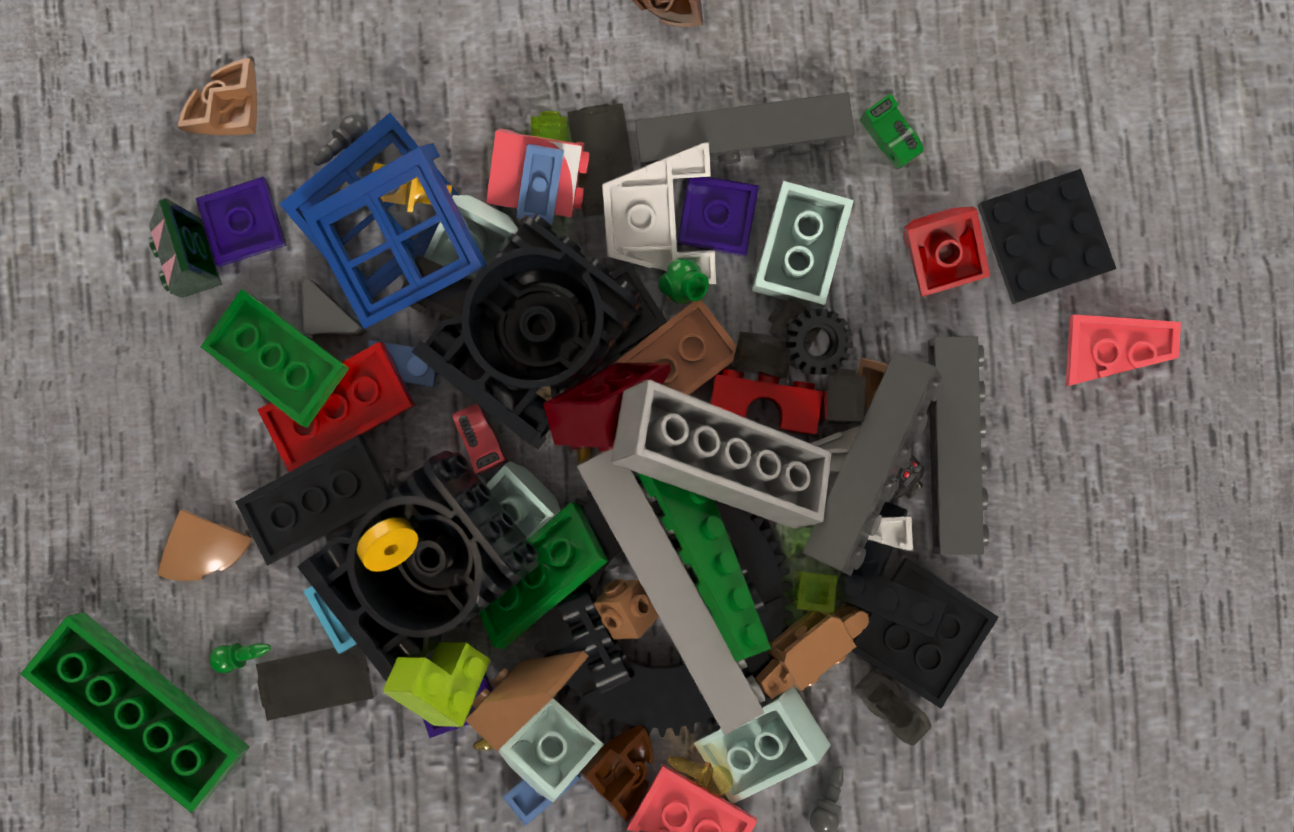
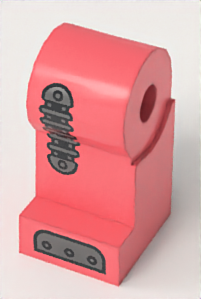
[452,403,509,475]

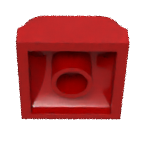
[903,206,990,297]

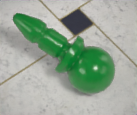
[209,643,271,674]

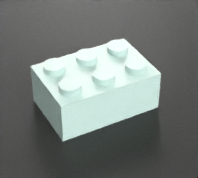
[752,181,854,309]

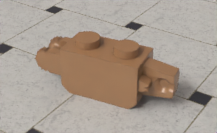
[755,603,870,699]

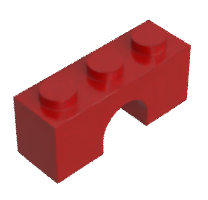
[710,369,823,436]

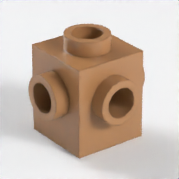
[593,579,659,639]

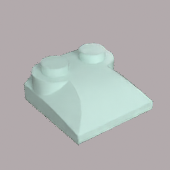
[423,195,519,282]
[486,461,560,540]
[499,698,604,802]

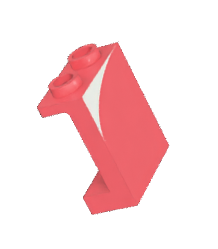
[486,129,590,217]

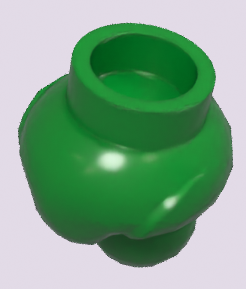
[658,259,709,304]

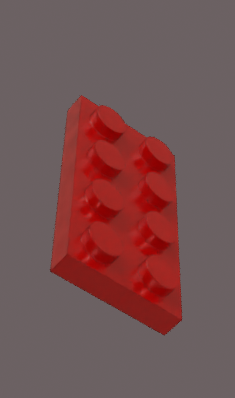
[257,342,416,472]

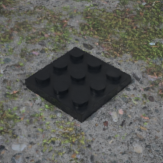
[977,169,1117,305]
[852,558,999,709]

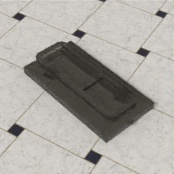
[567,103,634,217]
[256,645,374,721]

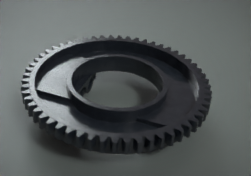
[530,479,794,737]

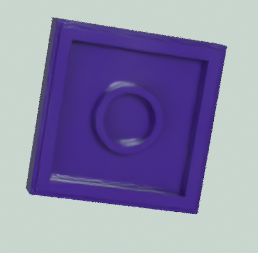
[195,177,287,267]
[677,177,759,257]

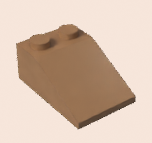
[465,651,589,751]

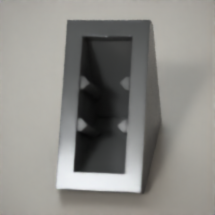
[303,278,367,337]

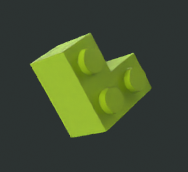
[382,642,491,727]

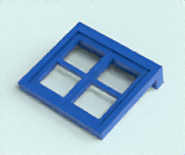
[279,112,459,299]
[301,143,487,329]

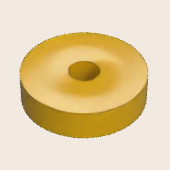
[357,518,418,572]

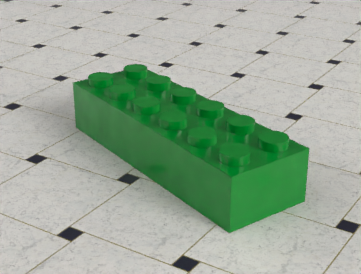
[20,612,250,813]

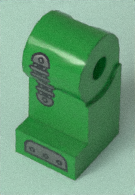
[859,93,924,169]

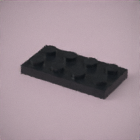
[235,435,391,566]

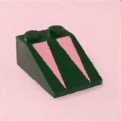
[149,198,222,298]

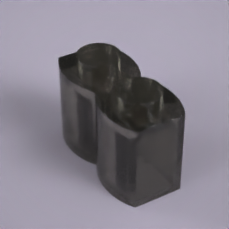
[854,670,932,746]

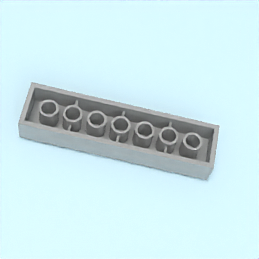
[577,450,766,735]

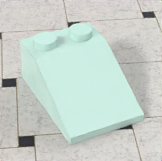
[694,687,831,804]

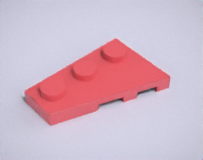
[1065,314,1181,387]
[627,764,757,832]

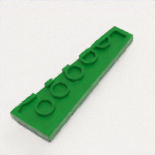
[637,472,771,662]

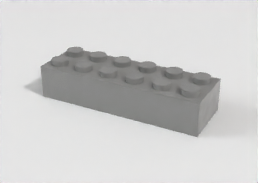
[611,380,832,529]

